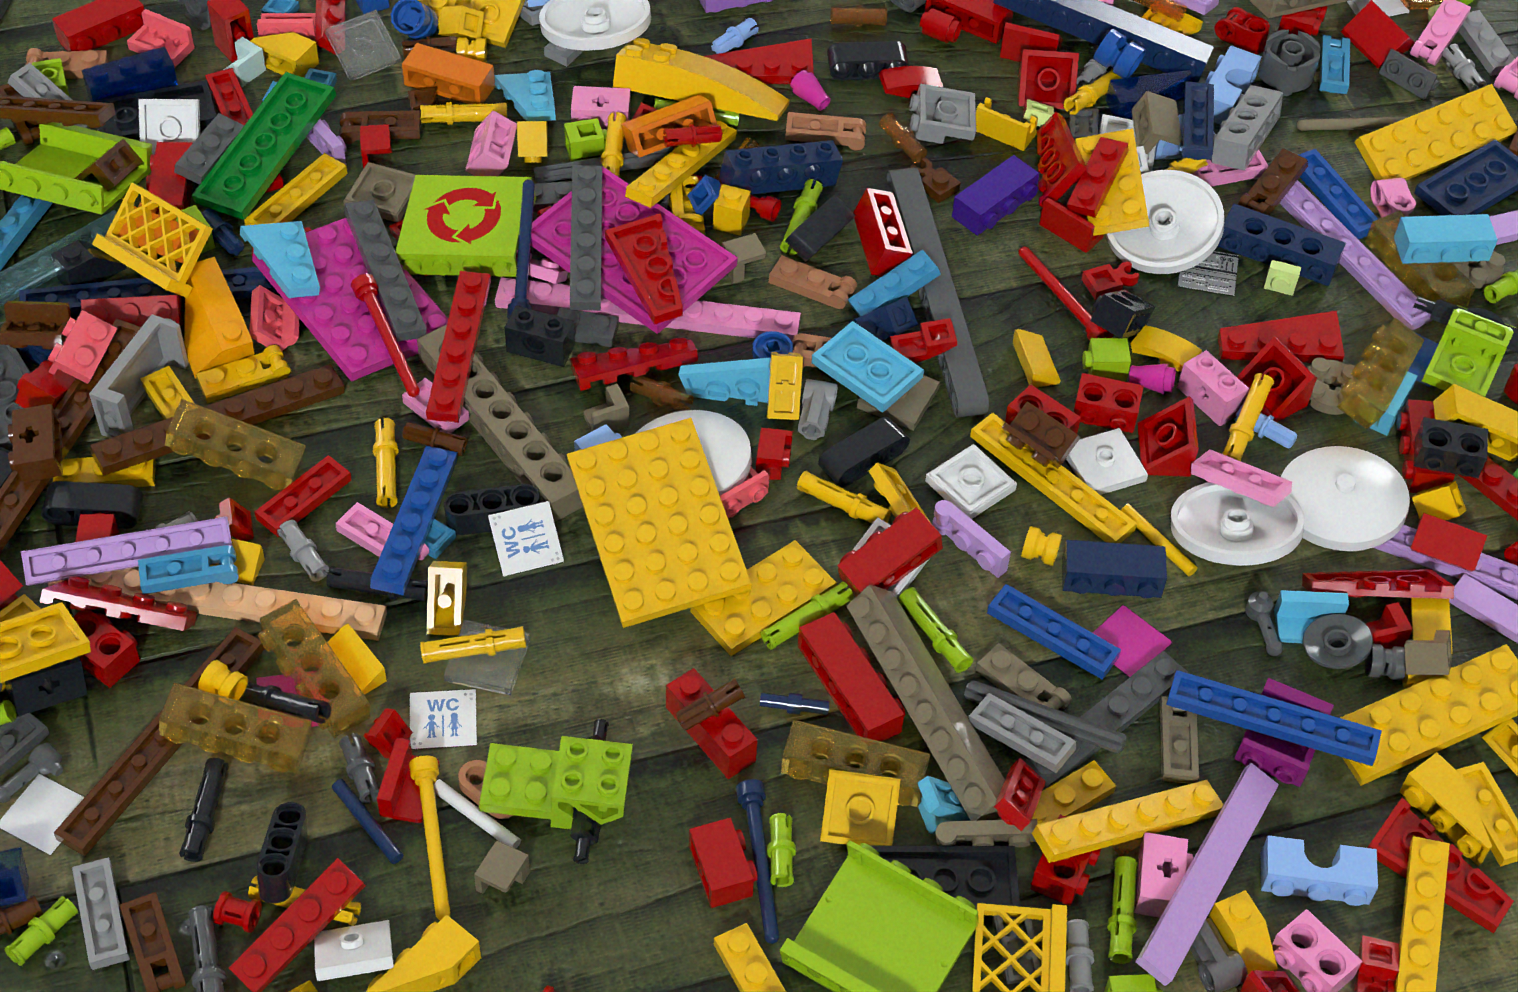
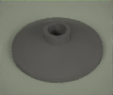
[1303,614,1373,669]

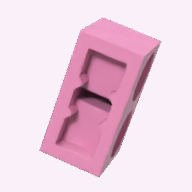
[465,110,517,176]
[1272,909,1362,992]

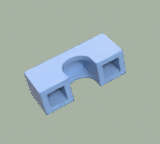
[1205,46,1262,125]
[1260,836,1378,906]

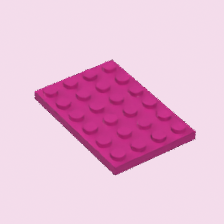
[531,166,738,334]
[252,218,448,382]

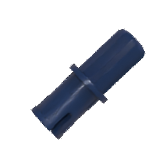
[201,208,244,256]

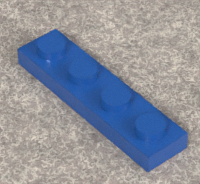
[1299,149,1382,239]
[987,584,1121,680]

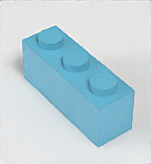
[1394,214,1498,264]

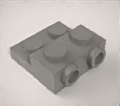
[909,84,976,144]

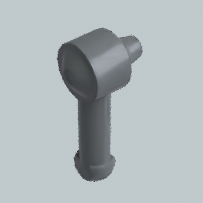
[1245,591,1283,656]
[0,743,63,803]

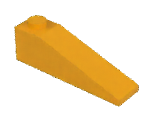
[184,257,255,379]

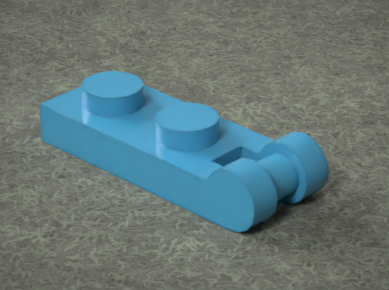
[1319,35,1350,94]
[138,545,239,594]

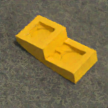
[1130,325,1202,372]

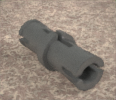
[339,733,380,804]

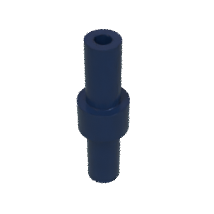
[759,693,830,715]

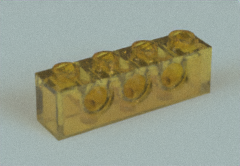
[1366,210,1476,308]
[1337,318,1424,429]
[165,399,306,490]
[258,599,370,738]
[159,683,312,773]
[781,720,930,807]

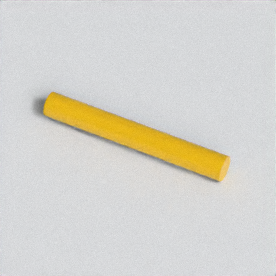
[1121,504,1198,576]

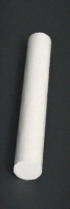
[434,779,521,849]

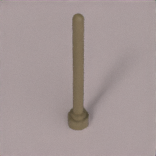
[1297,110,1425,131]

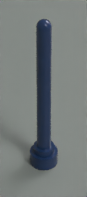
[507,179,535,319]
[736,779,779,944]

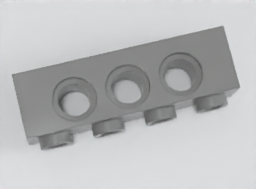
[1212,85,1283,171]

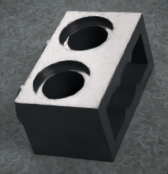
[1090,289,1156,339]
[1414,417,1488,478]

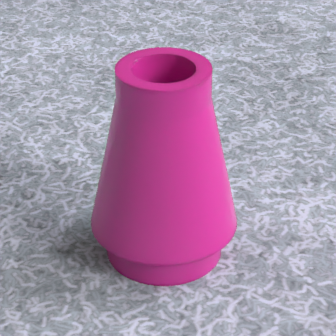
[790,70,831,111]
[1129,364,1176,394]

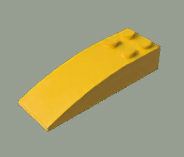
[613,38,790,121]

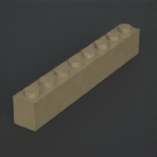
[847,585,1005,821]

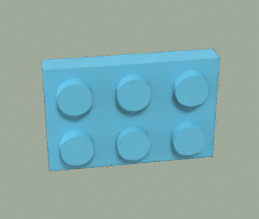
[811,321,924,413]

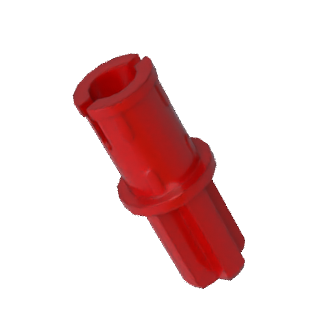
[663,124,722,147]

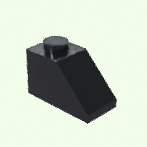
[51,240,127,286]

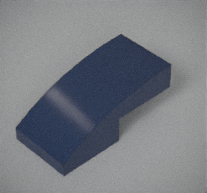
[849,297,918,341]

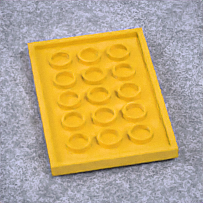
[567,418,752,628]

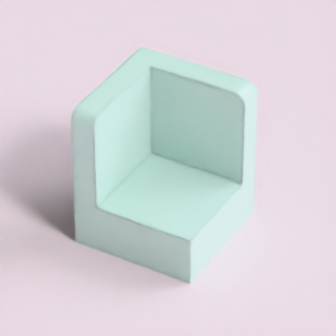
[223,37,266,88]

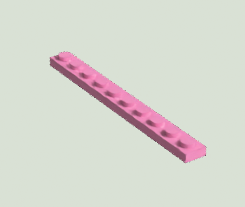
[495,277,801,342]

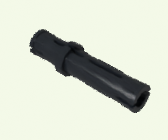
[326,566,428,602]
[239,682,331,724]
[179,758,229,862]

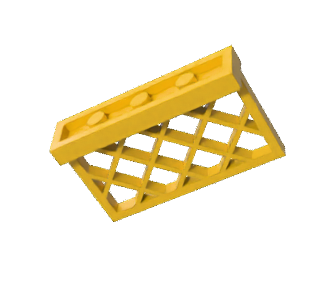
[92,183,213,298]
[972,903,1067,992]

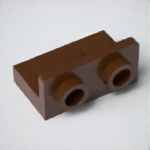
[1001,401,1080,469]

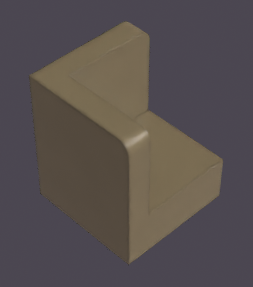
[722,233,766,283]
[583,384,629,432]
[1404,630,1452,675]
[474,840,530,894]

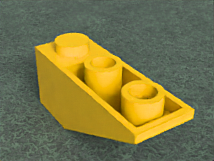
[1399,752,1492,866]
[366,914,481,992]

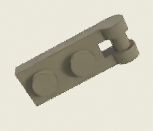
[975,643,1072,710]
[1159,696,1199,784]
[935,819,1037,847]

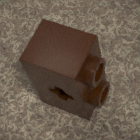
[8,404,63,483]

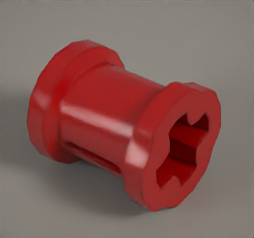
[213,891,262,933]

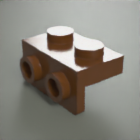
[0,301,71,349]

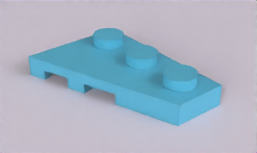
[494,70,556,121]
[240,221,320,298]
[679,358,771,406]

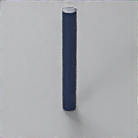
[332,779,404,864]

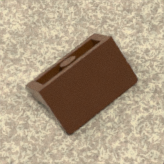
[74,138,143,191]

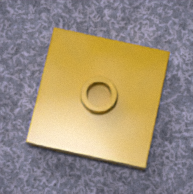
[820,769,901,846]

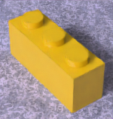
[1433,384,1518,463]

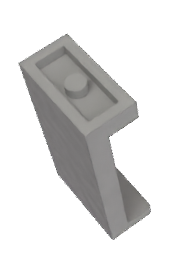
[89,314,189,438]

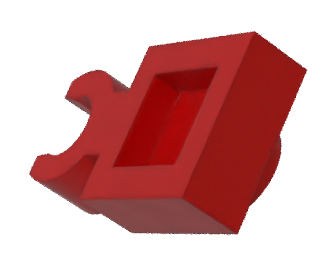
[1081,262,1139,300]

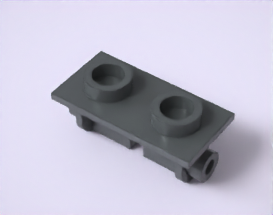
[1379,49,1440,100]

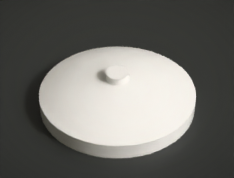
[539,0,651,51]
[1106,170,1224,274]
[635,410,752,495]
[1281,446,1410,551]
[1171,482,1304,566]

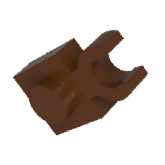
[910,158,961,204]

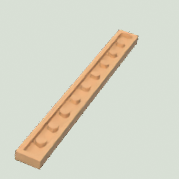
[48,568,387,641]

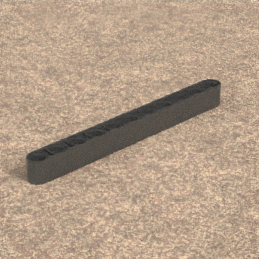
[887,167,989,418]

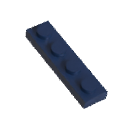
[1182,82,1214,160]

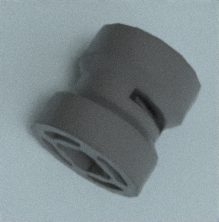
[1365,644,1406,681]

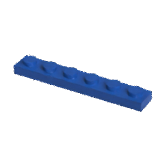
[370,446,457,595]
[1166,670,1382,766]

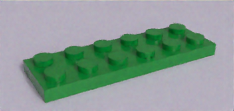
[192,72,337,220]

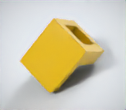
[438,5,484,40]
[1412,481,1467,521]

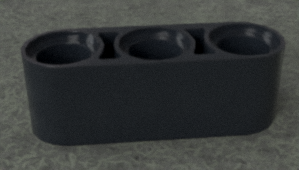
[827,41,909,80]
[785,194,856,262]
[818,417,910,488]
[41,481,144,529]
[444,484,540,535]
[257,802,308,904]

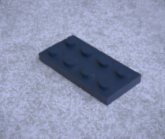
[1414,139,1518,216]

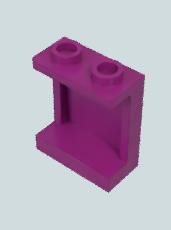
[1234,678,1334,787]

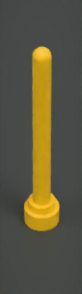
[409,755,450,920]

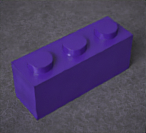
[952,155,1039,236]

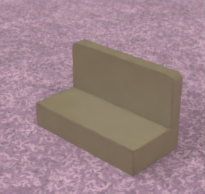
[1132,91,1182,154]

